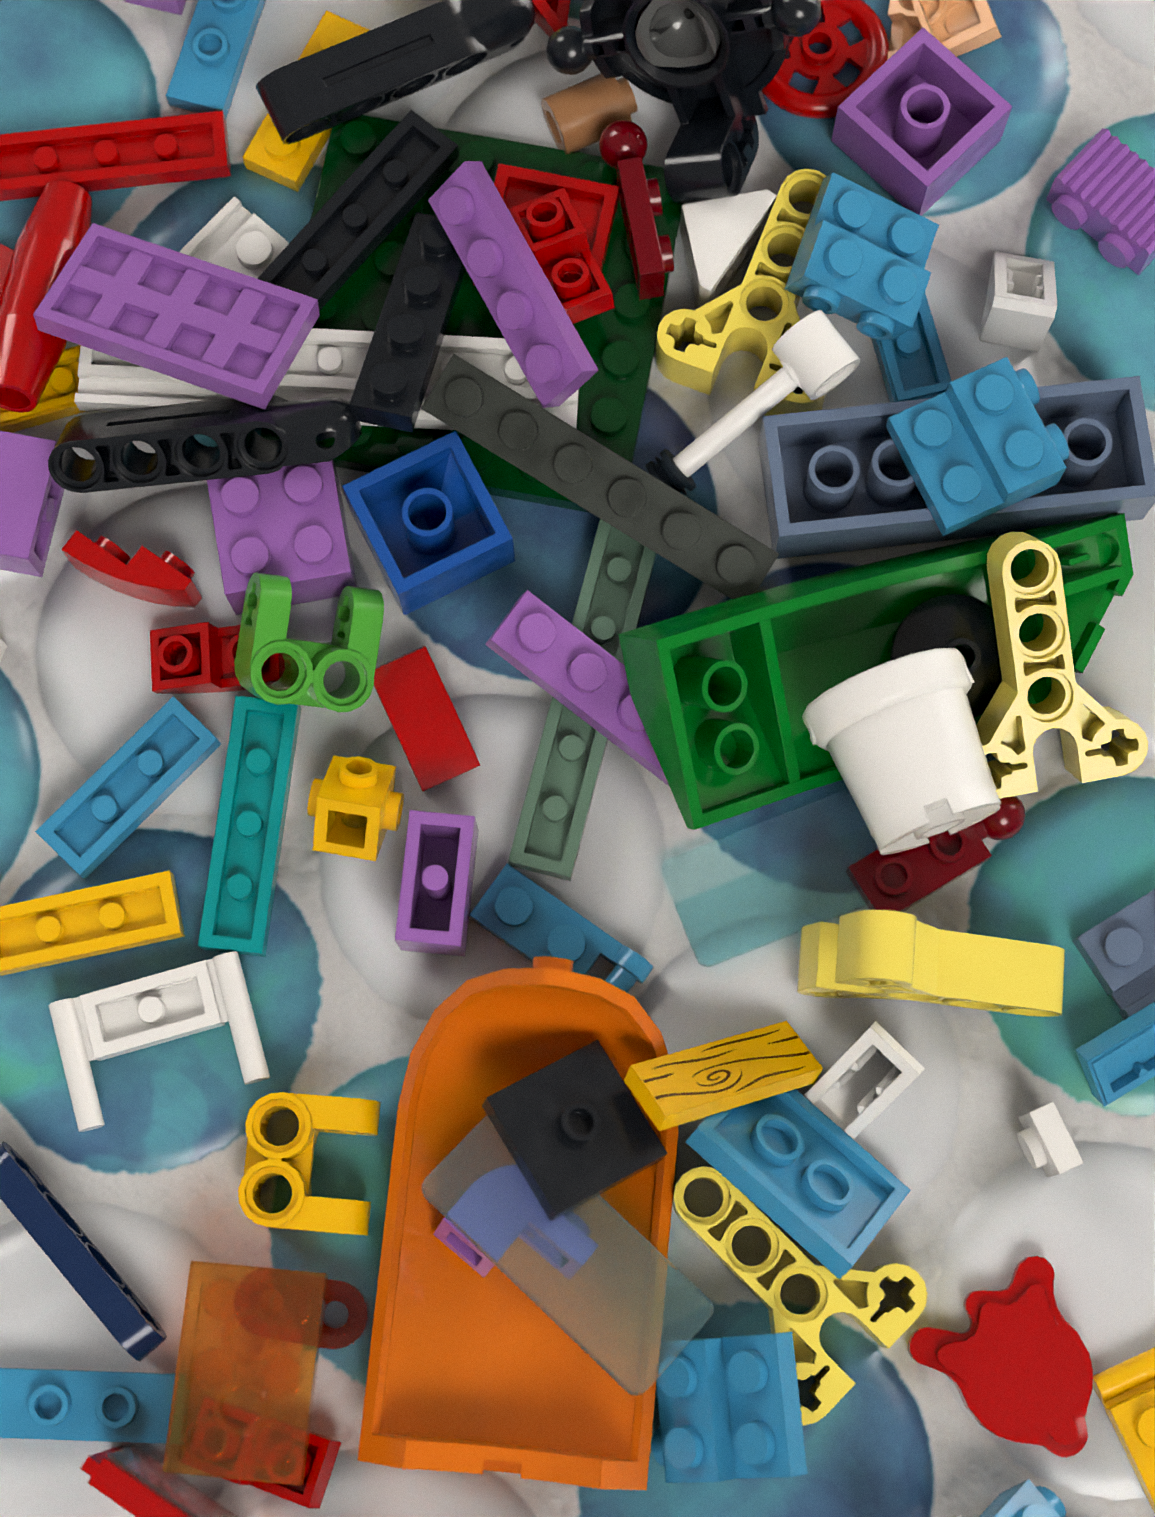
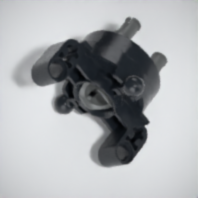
[546,0,821,204]

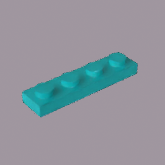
[198,696,302,957]

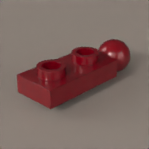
[599,120,674,300]
[846,796,1025,912]

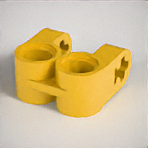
[238,1092,381,1236]

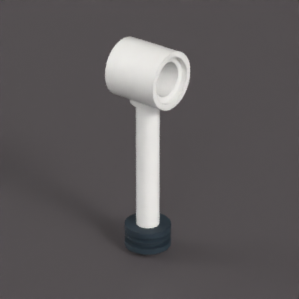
[645,310,861,495]

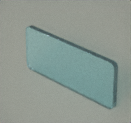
[662,789,878,967]
[421,1115,714,1395]

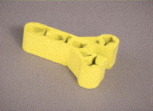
[655,168,827,416]
[976,532,1148,799]
[797,910,1065,1017]
[672,1166,928,1425]

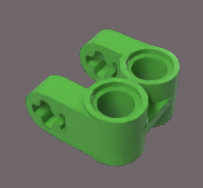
[234,572,384,712]

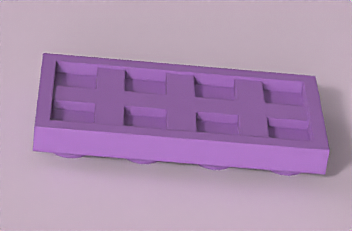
[33,223,320,410]

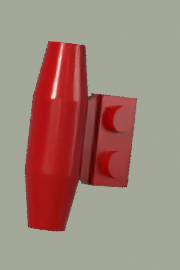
[0,181,92,412]

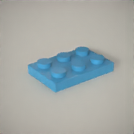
[685,1089,911,1280]

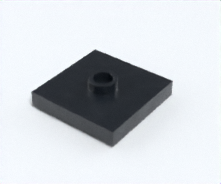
[481,1040,668,1222]

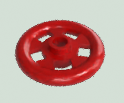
[762,0,889,119]

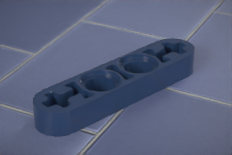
[0,1141,167,1362]

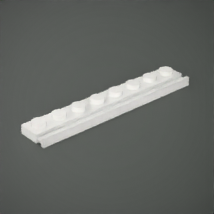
[74,328,579,430]

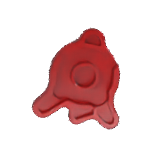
[908,1256,1093,1457]

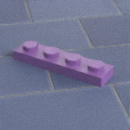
[428,161,599,408]
[485,590,669,786]

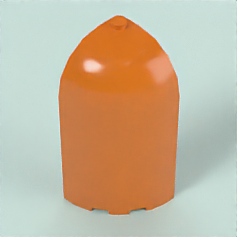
[357,956,679,1490]

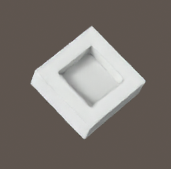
[1017,1102,1083,1177]

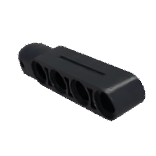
[255,0,536,145]
[48,395,362,493]

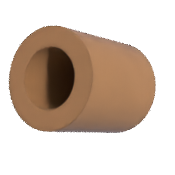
[541,73,637,155]

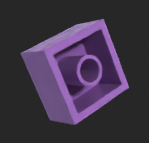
[831,27,1013,216]
[207,460,357,615]

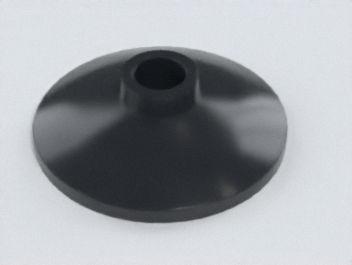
[890,594,1002,717]

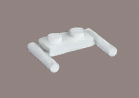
[48,951,270,1132]

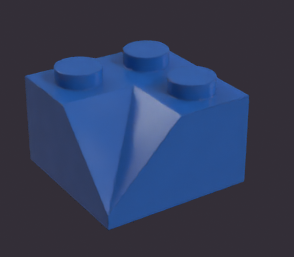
[342,431,515,616]

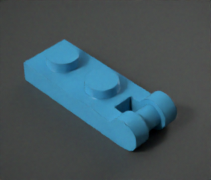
[469,863,654,993]

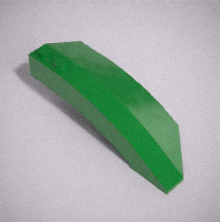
[618,513,1134,830]

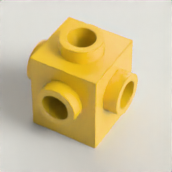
[307,755,404,861]

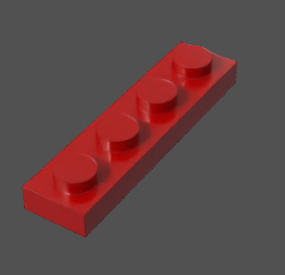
[0,110,231,201]

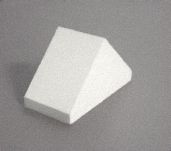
[680,189,777,308]
[978,251,1057,352]
[804,1022,925,1140]

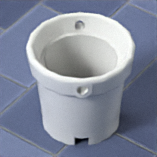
[802,648,1002,855]

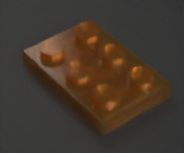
[162,1261,328,1485]

